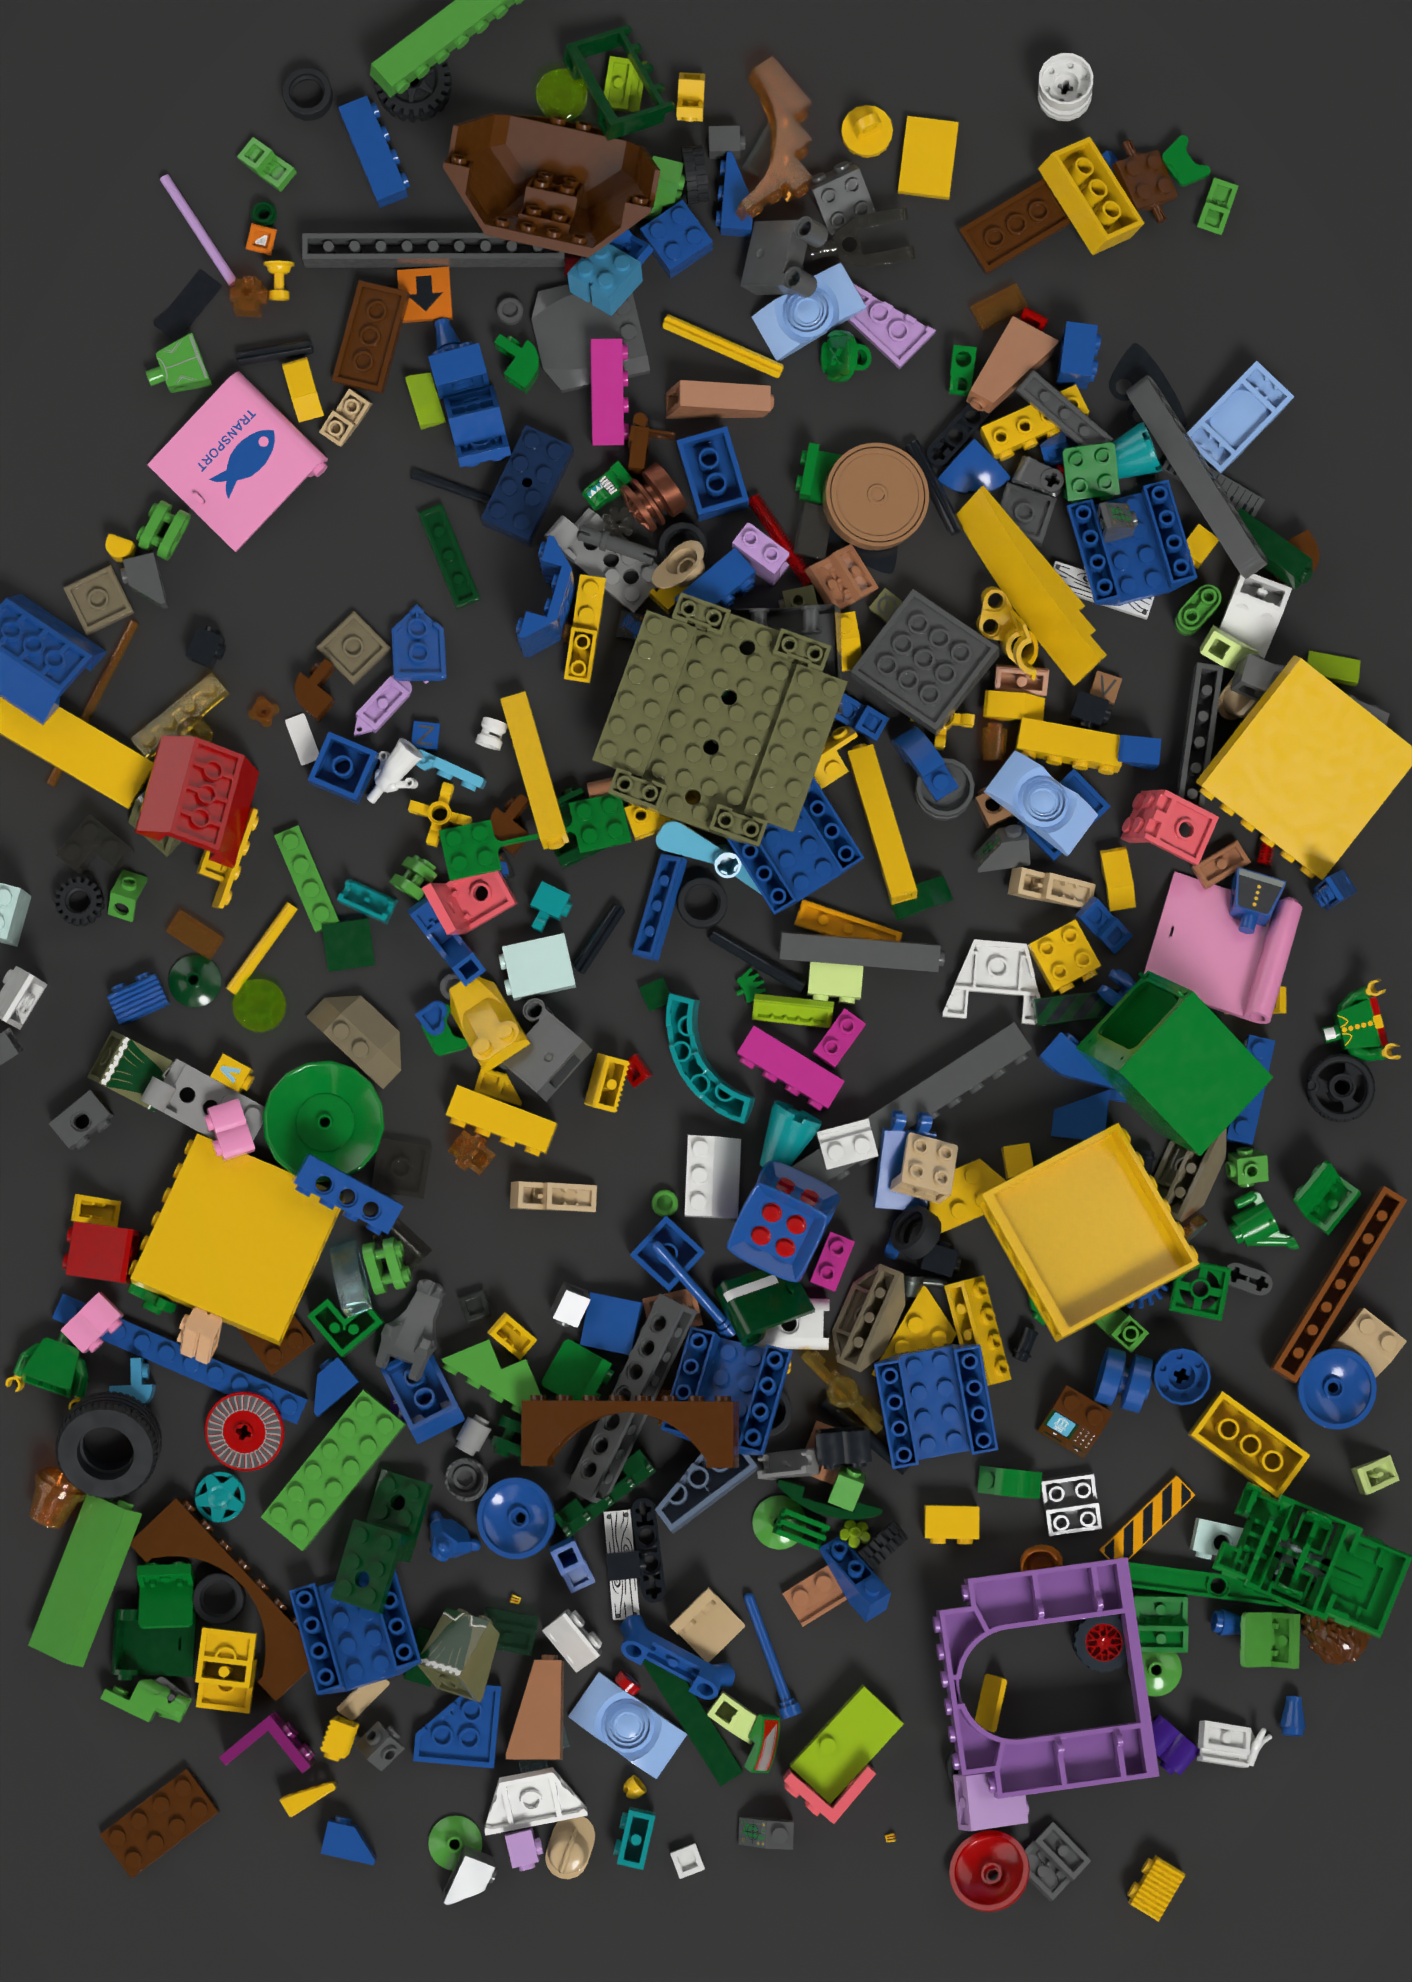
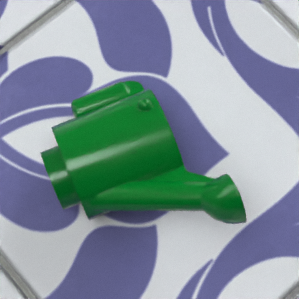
[1228,1191,1299,1249]

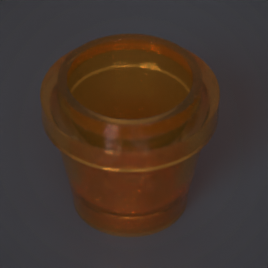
[29,1467,87,1529]

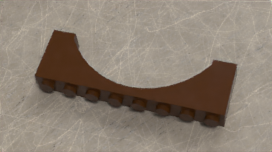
[521,1395,739,1468]
[130,1498,310,1701]

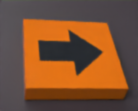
[397,267,453,323]

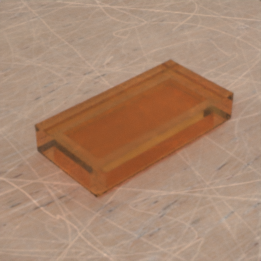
[970,283,1028,331]
[165,910,225,960]

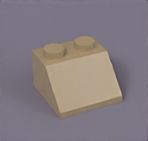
[1328,1308,1407,1378]

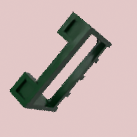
[563,25,675,141]
[553,1449,656,1538]

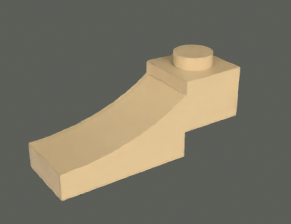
[1008,867,1096,909]
[510,1181,597,1212]

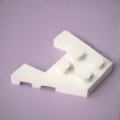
[942,939,1045,1026]

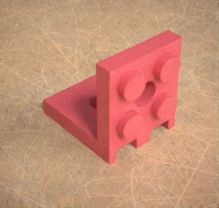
[1120,789,1219,865]
[422,871,518,935]
[783,1764,876,1824]

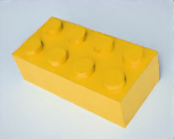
[1038,137,1145,255]
[1187,1391,1310,1499]

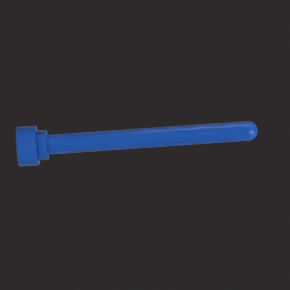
[652,1241,736,1339]
[744,1593,802,1720]

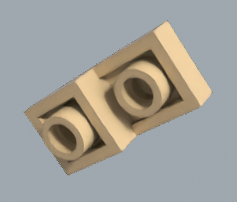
[319,389,373,447]

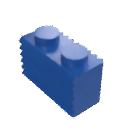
[106,972,171,1026]

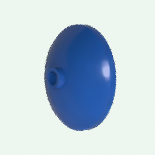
[1297,1348,1377,1429]
[477,1477,556,1559]

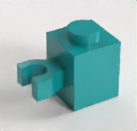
[530,881,573,933]

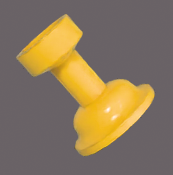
[263,261,295,301]

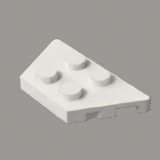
[484,1767,588,1836]

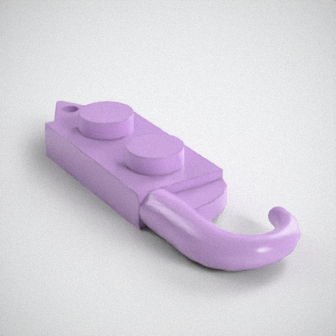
[354,674,429,737]

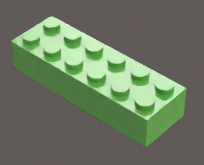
[261,1390,407,1551]

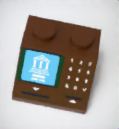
[1037,1385,1113,1459]

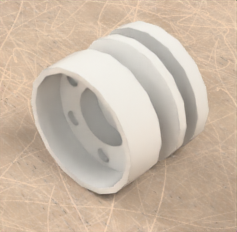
[1038,53,1093,121]

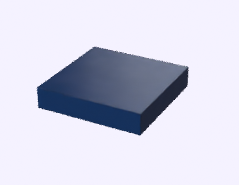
[580,1292,643,1355]

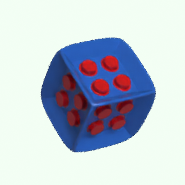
[726,1161,841,1282]

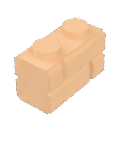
[177,1307,223,1364]

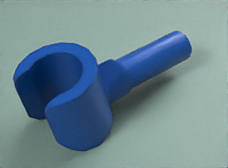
[884,1221,900,1260]

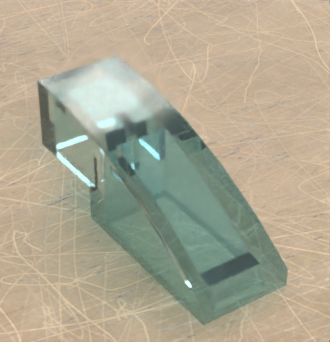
[330,1240,373,1318]

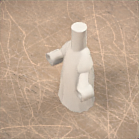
[366,738,424,804]

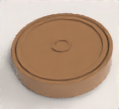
[822,443,929,550]

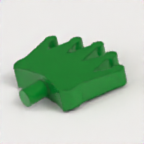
[735,968,766,1003]

